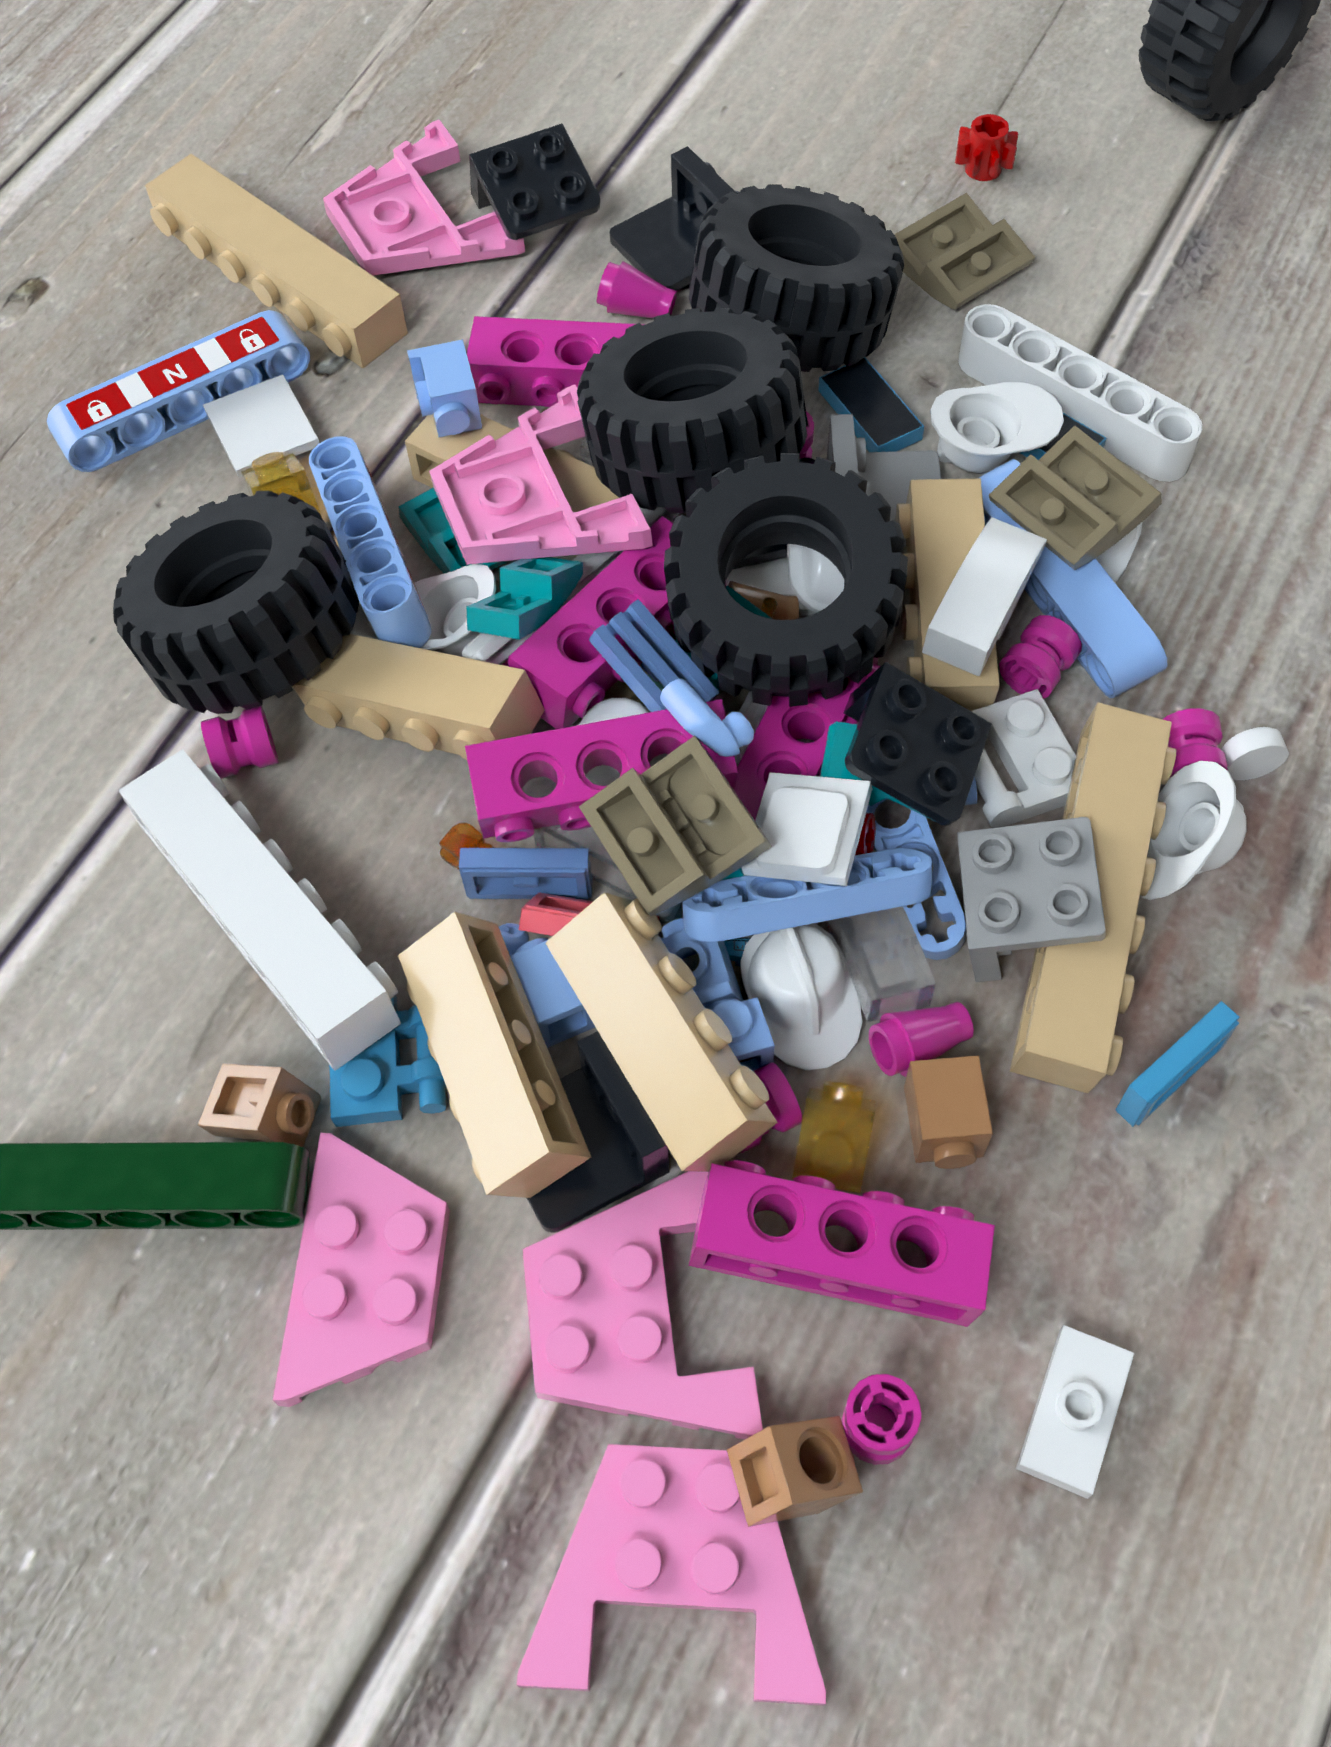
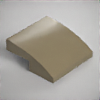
[894,192,1035,310]
[989,426,1162,570]
[579,735,772,916]

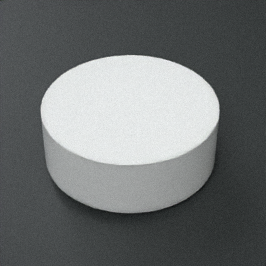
[1221,727,1289,780]

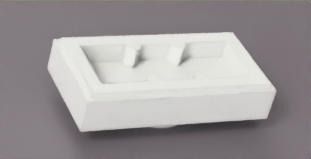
[1016,1325,1134,1499]

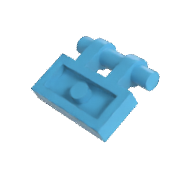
[329,996,447,1127]

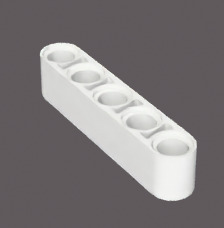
[959,304,1202,482]

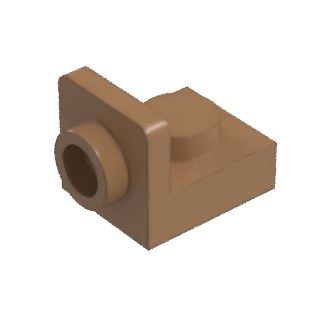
[198,1064,321,1147]

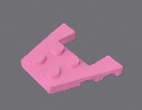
[323,120,525,276]
[429,385,653,565]
[523,1165,763,1440]
[517,1444,826,1706]

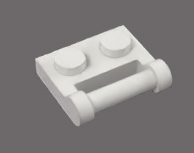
[968,689,1076,828]

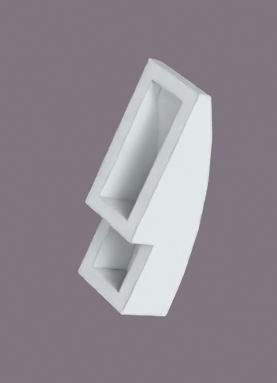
[922,517,1047,676]

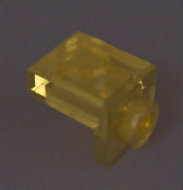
[241,452,322,517]
[792,1081,876,1193]

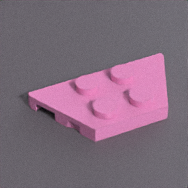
[273,1133,450,1407]

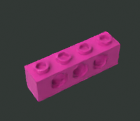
[467,316,645,407]
[508,516,675,729]
[735,657,880,820]
[465,699,738,842]
[688,1160,995,1327]

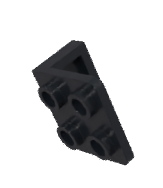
[469,123,600,240]
[609,146,739,291]
[843,662,992,826]
[527,1031,670,1233]

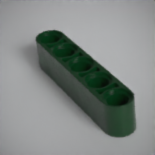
[0,1142,310,1230]

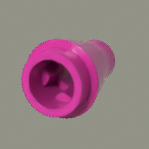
[596,261,677,318]
[869,1002,974,1077]

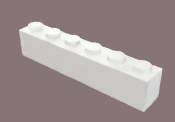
[119,749,401,1071]

